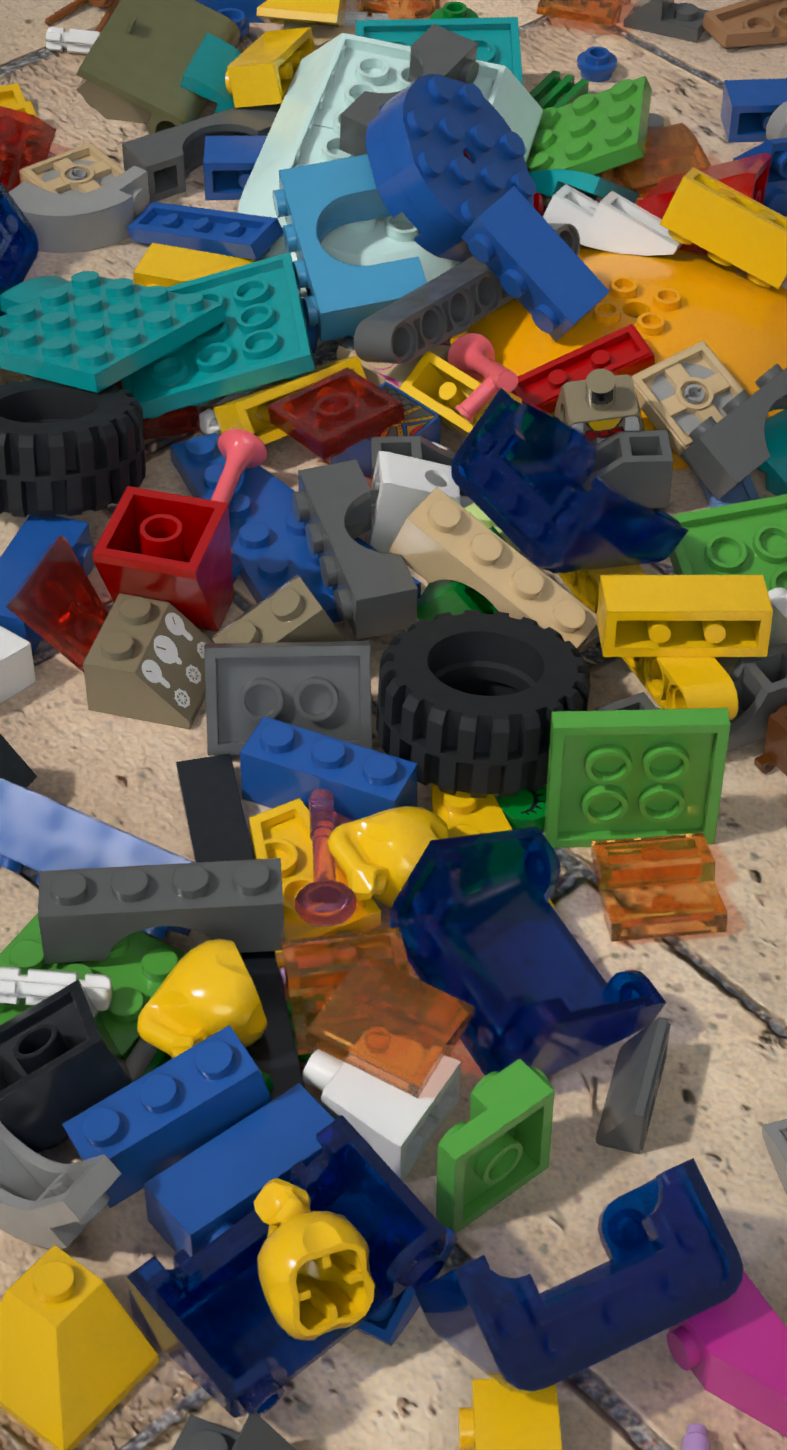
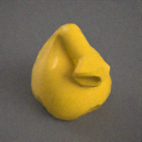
[327,806,449,912]
[137,939,268,1059]
[253,1178,375,1341]

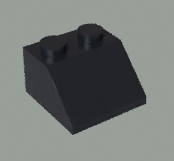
[0,979,133,1153]

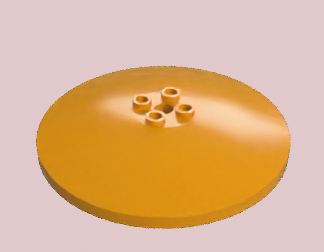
[450,244,787,470]

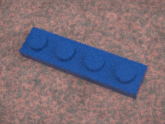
[126,202,283,260]

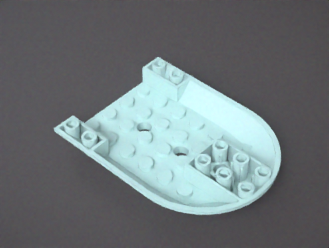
[238,33,543,297]

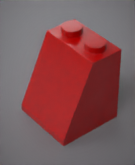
[637,153,772,255]
[92,486,234,632]

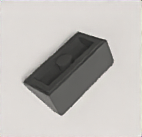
[596,1017,671,1154]

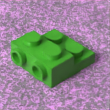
[436,1058,555,1233]

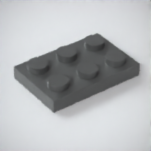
[204,641,372,755]

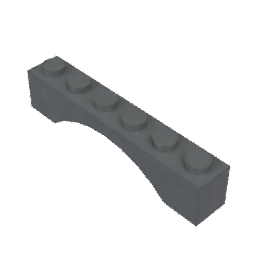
[371,430,673,512]

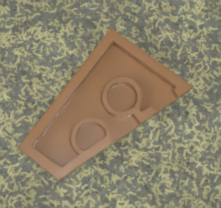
[702,0,787,48]

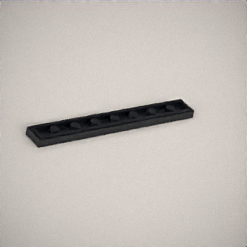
[176,753,305,1100]

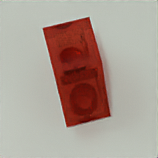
[0,106,56,196]

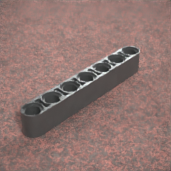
[354,223,580,364]

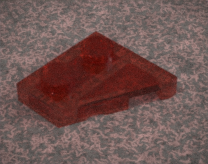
[6,535,108,673]

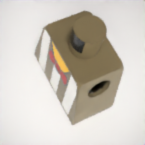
[551,369,645,459]

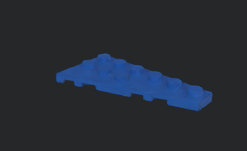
[170,433,421,624]

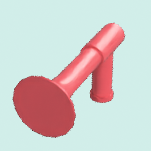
[447,333,518,423]
[210,429,267,504]

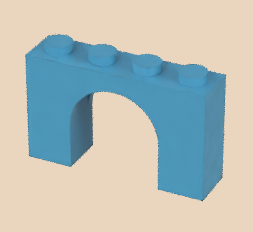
[273,154,427,342]

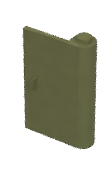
[76,0,241,134]

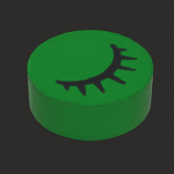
[498,786,547,834]

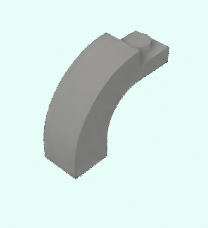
[0,166,150,253]
[0,1122,122,1249]

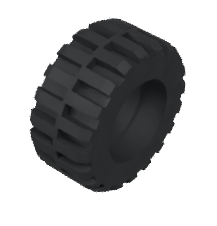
[0,378,146,518]
[376,610,591,798]

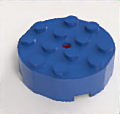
[366,74,536,262]

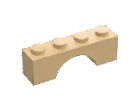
[389,487,598,651]

